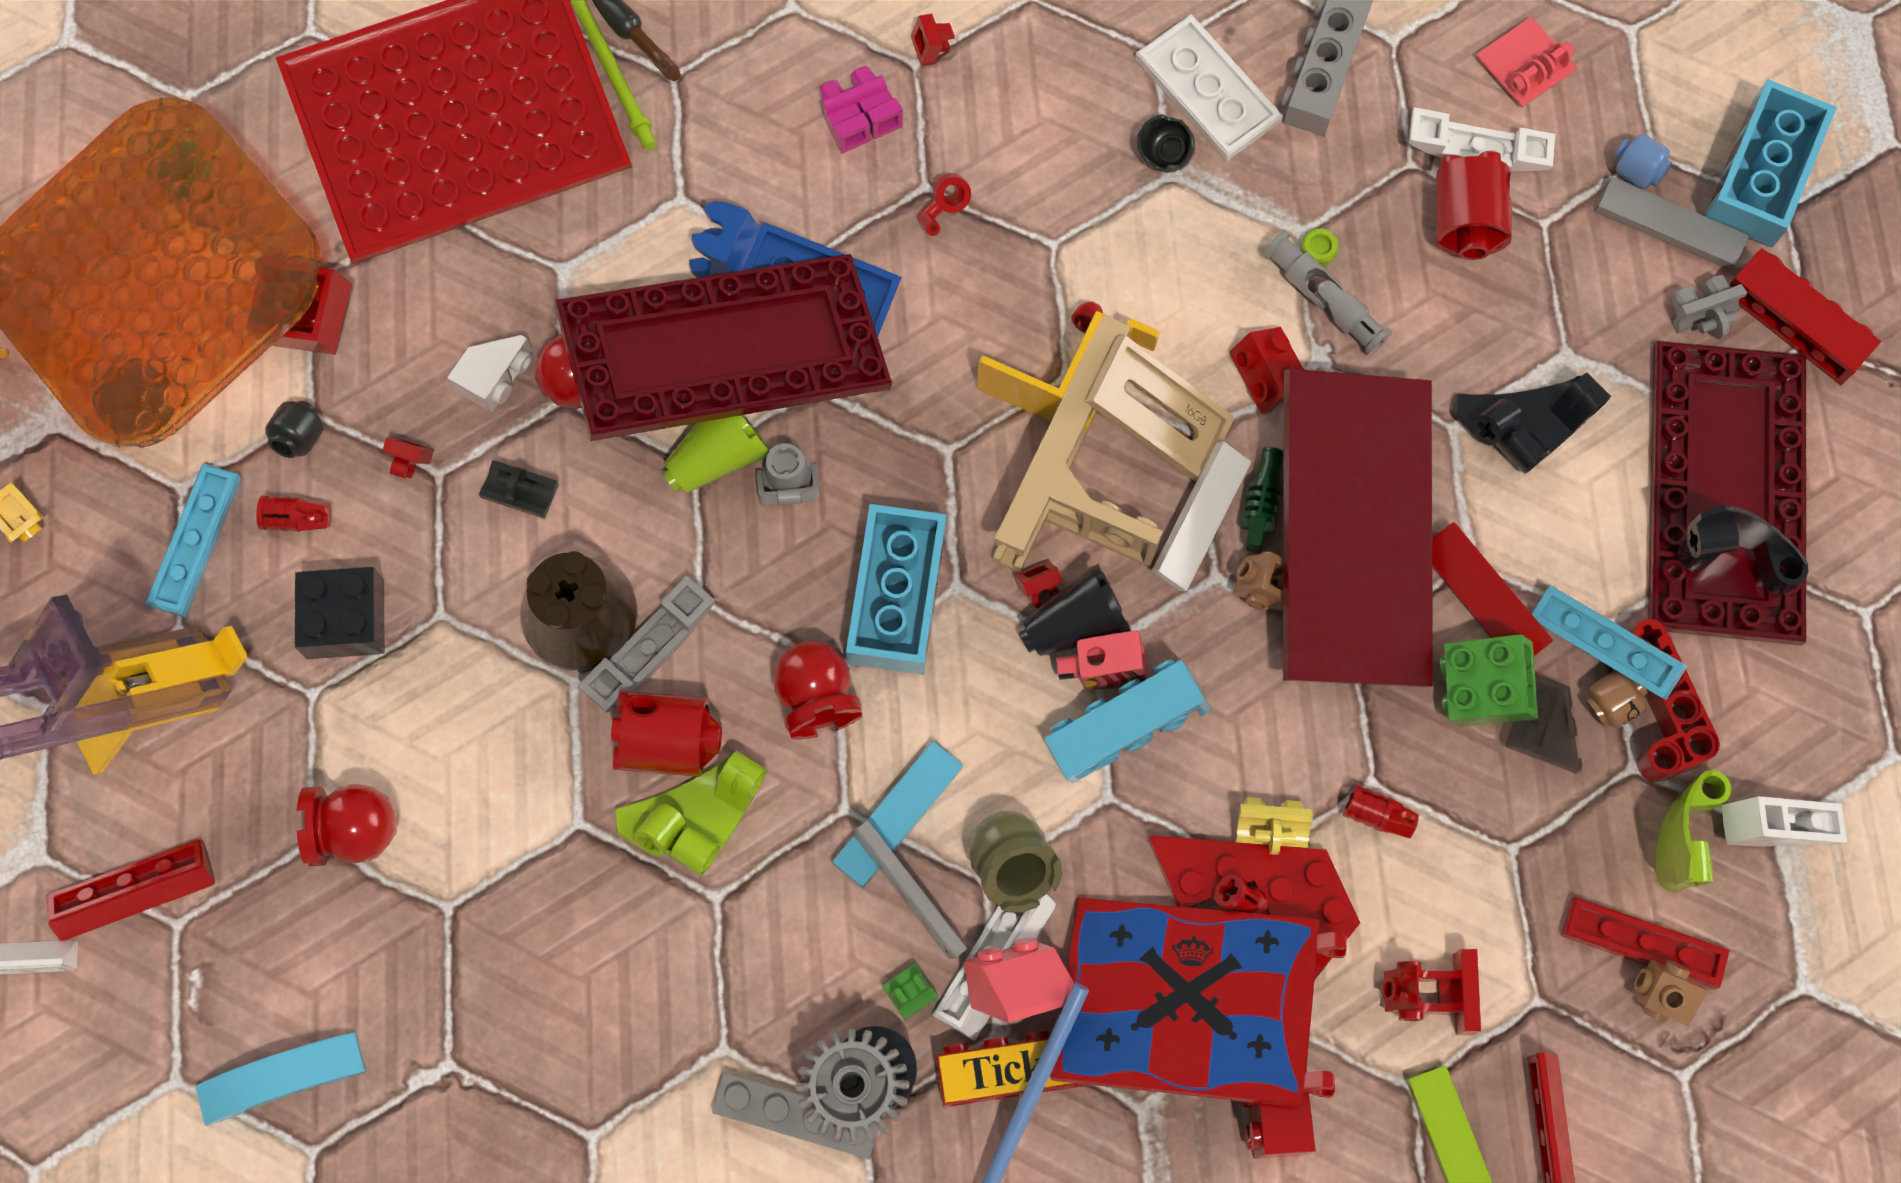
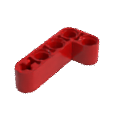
[1629,619,1720,782]

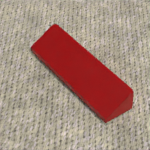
[1432,522,1553,657]
[46,838,215,941]
[1527,1052,1575,1183]

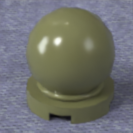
[968,811,1062,913]

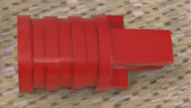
[256,495,331,532]
[1343,784,1419,839]

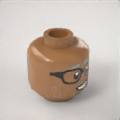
[1585,670,1648,728]

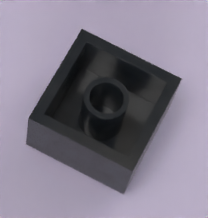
[295,567,385,659]

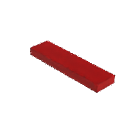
[1561,897,1730,990]

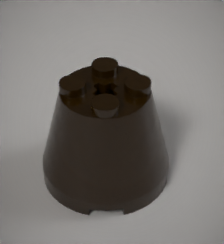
[520,551,638,673]

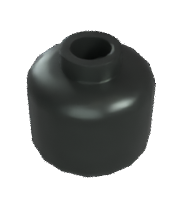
[265,401,323,458]

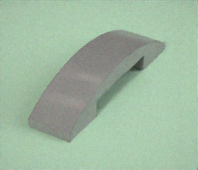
[577,575,715,713]

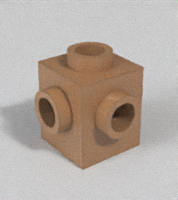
[1233,551,1283,610]
[1633,959,1707,1027]

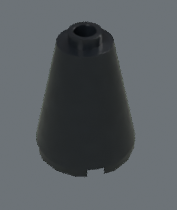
[1019,563,1132,656]

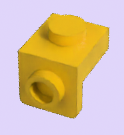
[0,482,44,543]

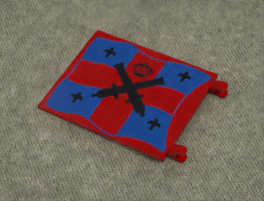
[1050,897,1347,1108]

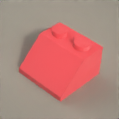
[964,938,1074,1023]

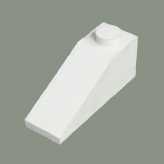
[1721,796,1847,847]

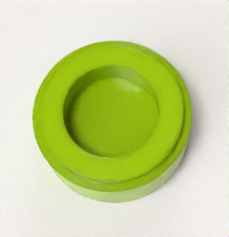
[1300,228,1339,267]

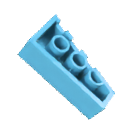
[1044,659,1213,783]

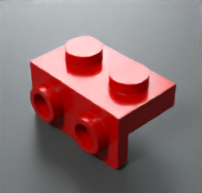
[1230,327,1305,414]

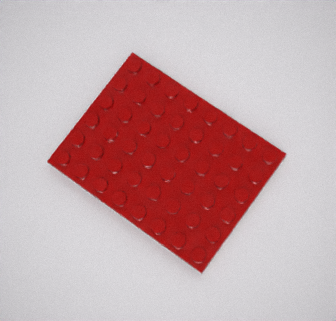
[275,0,632,264]

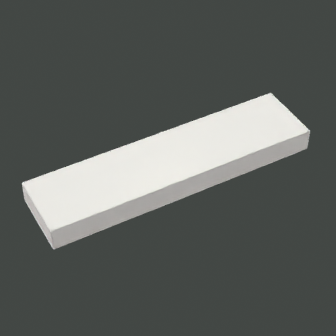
[1152,441,1251,591]

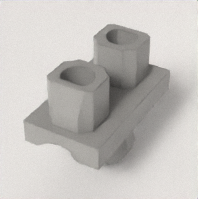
[1671,274,1747,339]

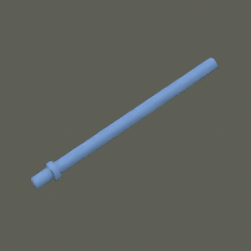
[982,983,1089,1183]

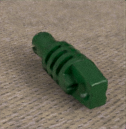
[1241,447,1284,553]

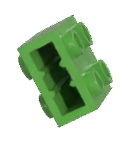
[1440,634,1538,727]

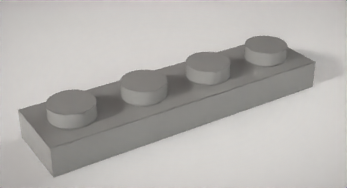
[712,1072,879,1160]

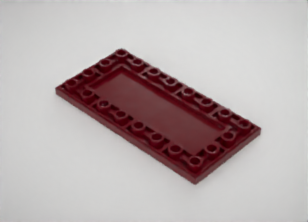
[555,254,892,441]
[1648,341,1806,646]
[1283,368,1433,687]

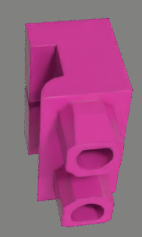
[820,66,903,154]

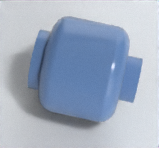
[1614,134,1673,189]

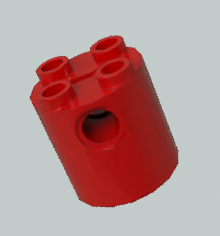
[1436,151,1512,260]
[611,691,722,777]

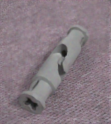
[1262,231,1392,356]

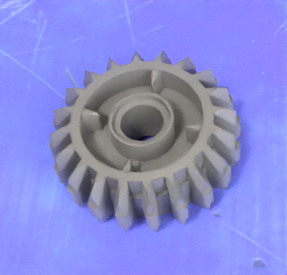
[795,1028,909,1145]

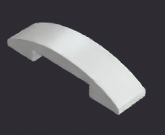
[1409,107,1556,171]

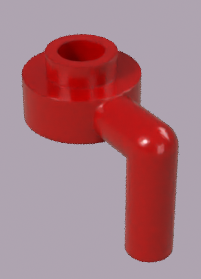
[917,173,971,236]

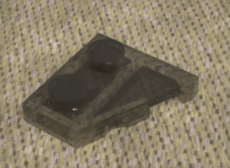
[1505,673,1583,774]

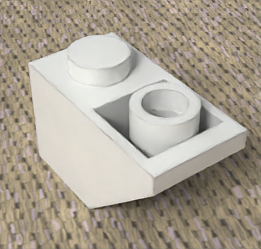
[447,335,533,413]

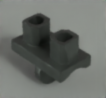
[479,460,559,519]

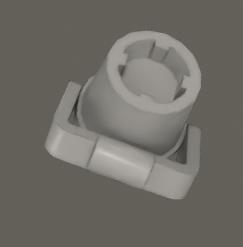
[756,443,820,506]

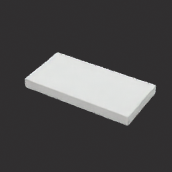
[1135,14,1283,162]

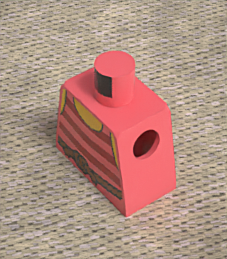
[1057,630,1148,690]

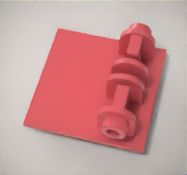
[1476,17,1577,108]

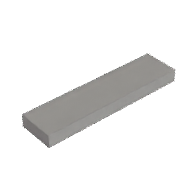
[1595,176,1749,270]
[853,820,967,959]

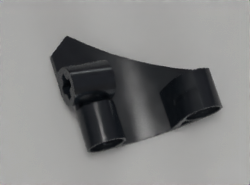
[1455,372,1612,474]
[1677,505,1809,594]

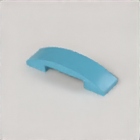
[195,1032,366,1126]

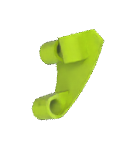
[615,751,767,876]
[1655,770,1731,892]

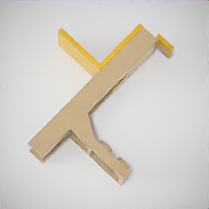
[977,311,1163,573]

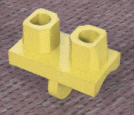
[1235,797,1313,855]

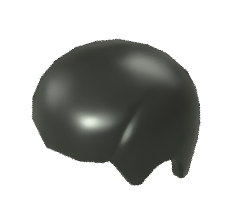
[1137,114,1195,173]

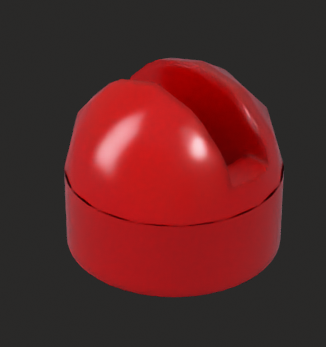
[1071,301,1103,333]

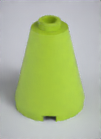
[662,415,770,493]

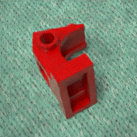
[1382,949,1481,1035]

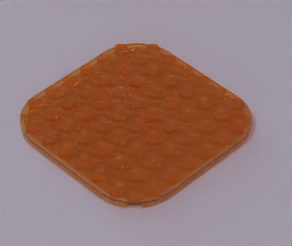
[0,97,322,448]

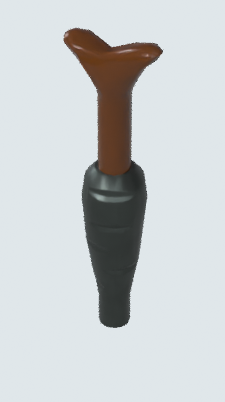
[592,0,681,82]

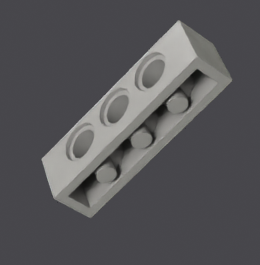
[1281,0,1373,137]

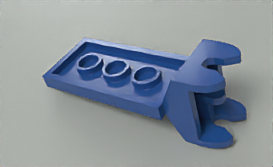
[689,202,902,337]

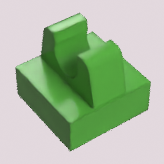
[882,963,938,1021]

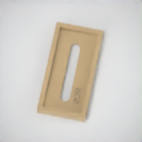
[1085,335,1235,482]

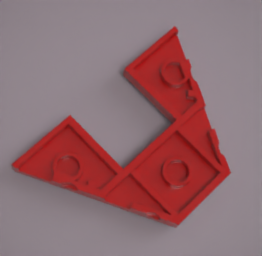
[1148,835,1360,979]

